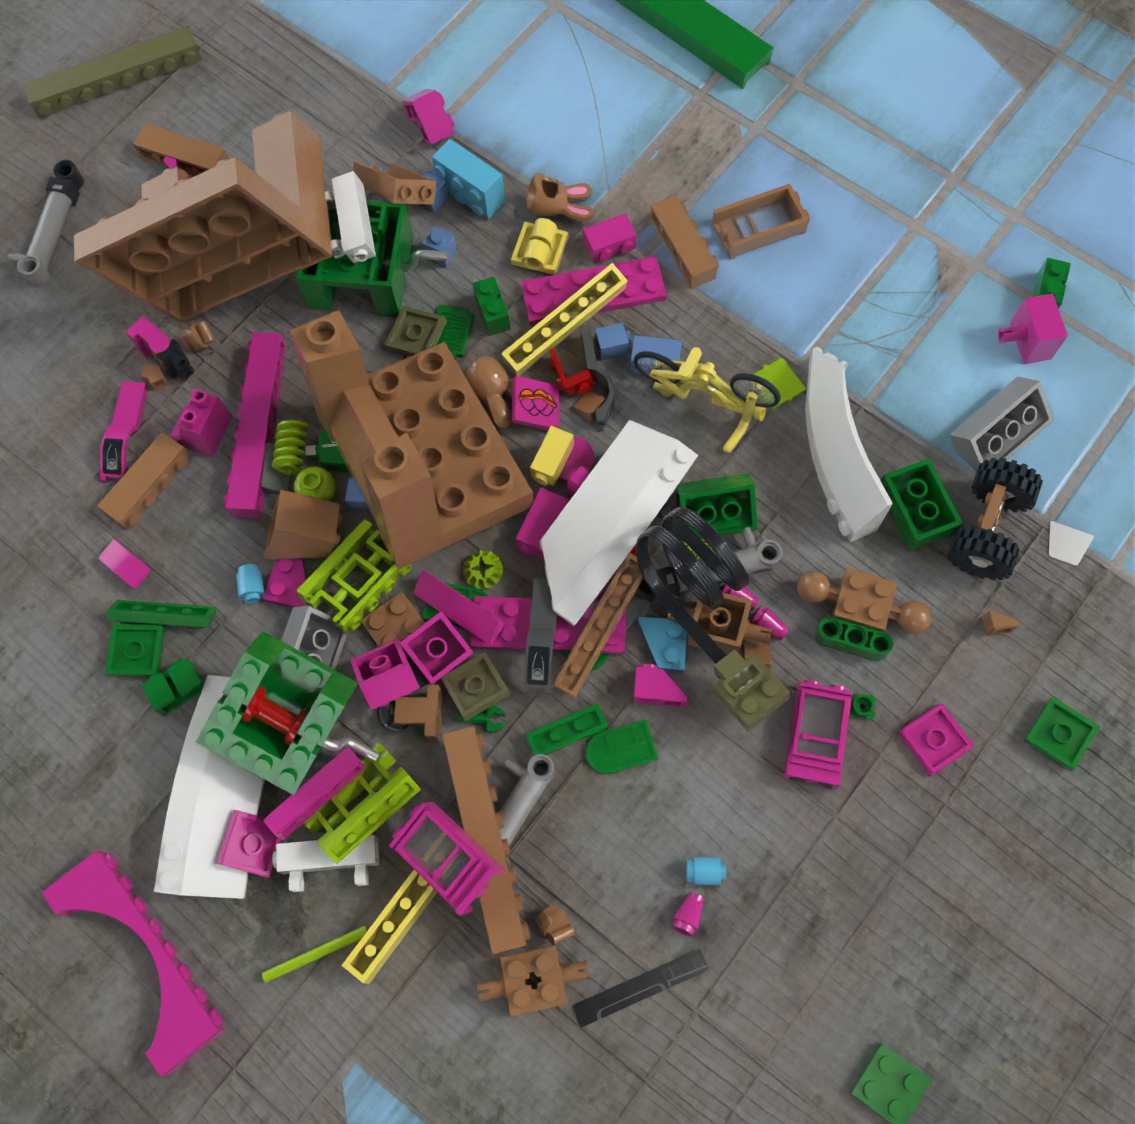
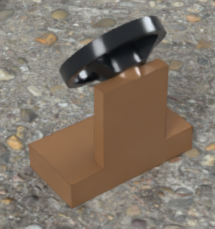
[377,685,443,742]

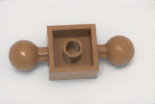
[797,568,931,634]

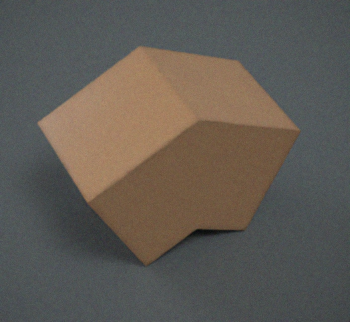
[141,363,169,390]

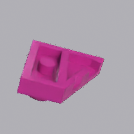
[263,558,310,608]

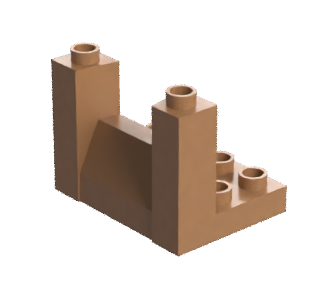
[74,111,333,323]
[290,310,533,569]

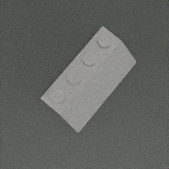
[949,377,1054,472]
[281,606,347,710]

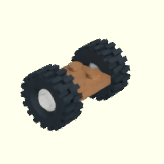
[947,458,1043,580]

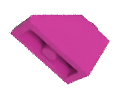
[633,664,687,708]

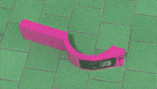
[100,381,148,483]

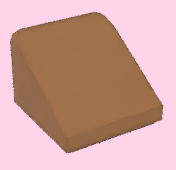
[573,391,606,422]
[983,611,1020,636]
[743,642,771,669]

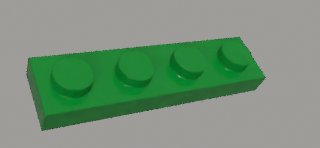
[107,600,216,629]

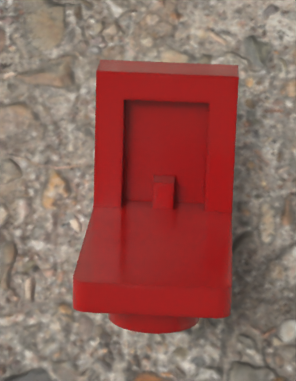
[548,347,596,398]

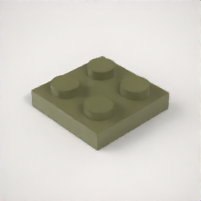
[384,306,447,356]
[441,652,511,721]

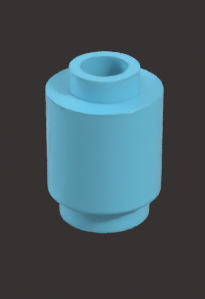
[236,564,264,604]
[686,857,726,885]

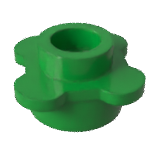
[849,693,875,720]

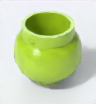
[294,467,336,502]

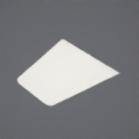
[1049,521,1095,565]

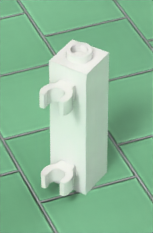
[325,171,376,263]
[272,835,380,892]

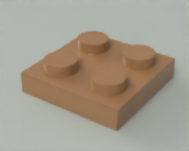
[361,591,425,652]

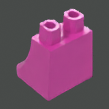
[171,389,233,457]

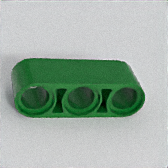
[815,617,894,661]

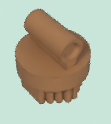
[180,321,215,352]
[536,905,575,945]

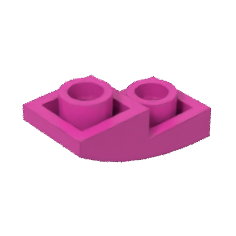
[99,539,152,589]

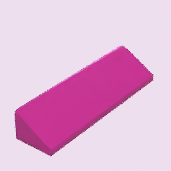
[413,570,505,645]
[264,747,366,840]

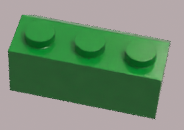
[675,473,758,538]

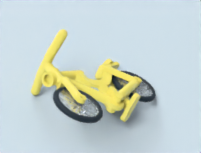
[634,347,781,453]

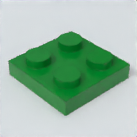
[105,624,166,677]
[1024,696,1100,771]
[850,1043,932,1124]

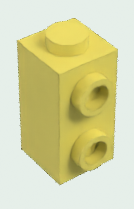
[530,426,574,486]

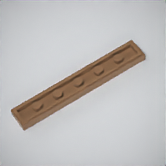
[552,552,644,699]

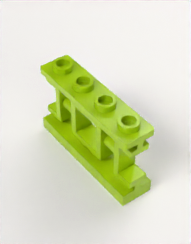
[296,519,412,635]
[304,743,421,864]

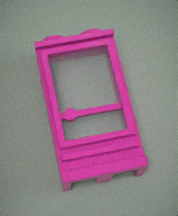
[783,680,853,790]
[389,802,505,916]

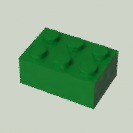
[880,458,963,551]

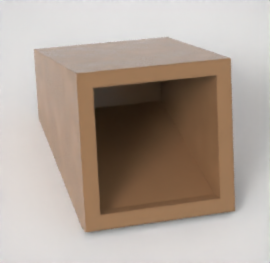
[264,490,343,559]

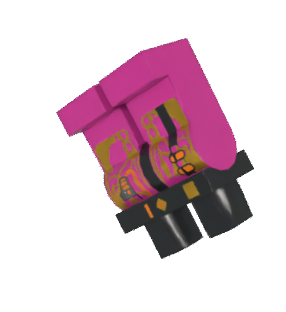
[126,316,195,381]

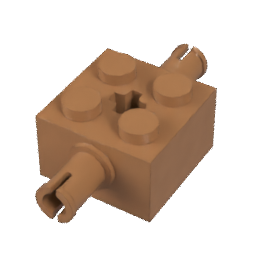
[667,593,772,655]
[477,946,591,1016]

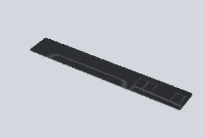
[573,949,708,1027]

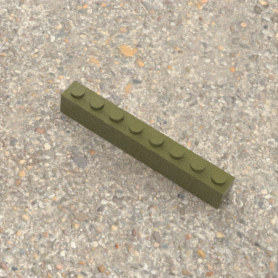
[23,26,202,118]

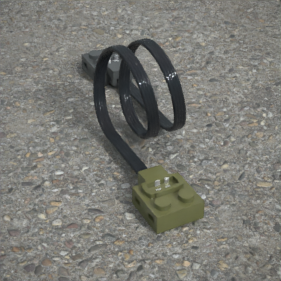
[593,462,790,732]

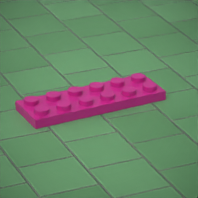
[521,256,667,326]
[471,596,627,654]

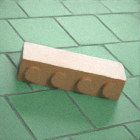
[133,123,228,176]
[650,195,719,289]
[97,432,191,531]

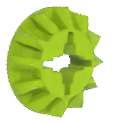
[463,550,503,589]

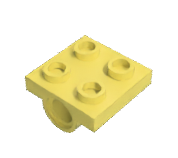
[511,218,568,275]

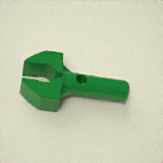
[456,705,506,733]

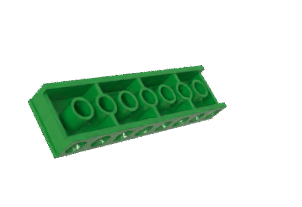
[616,0,774,89]

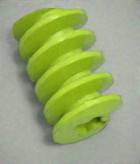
[272,420,309,475]

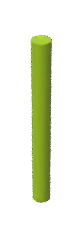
[262,925,368,983]

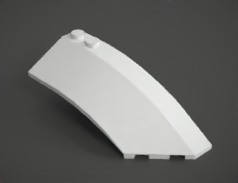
[805,347,893,542]
[539,420,698,626]
[154,675,265,899]

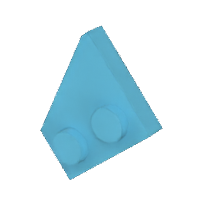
[638,617,687,673]

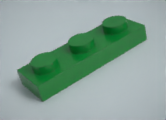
[525,703,608,756]

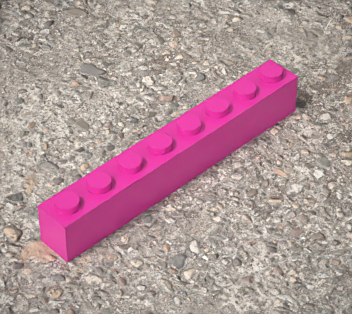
[224,332,286,518]

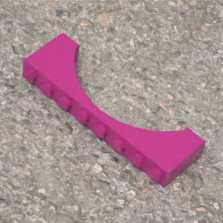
[41,850,225,1077]

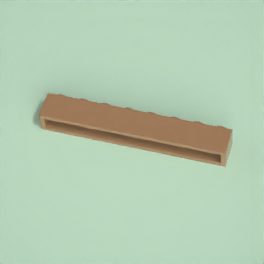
[442,726,531,955]

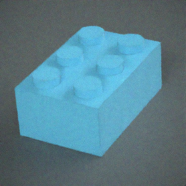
[432,139,506,220]

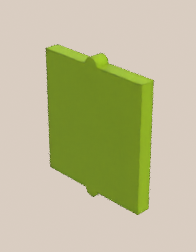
[751,358,806,410]

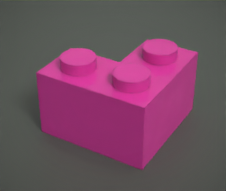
[402,89,455,145]

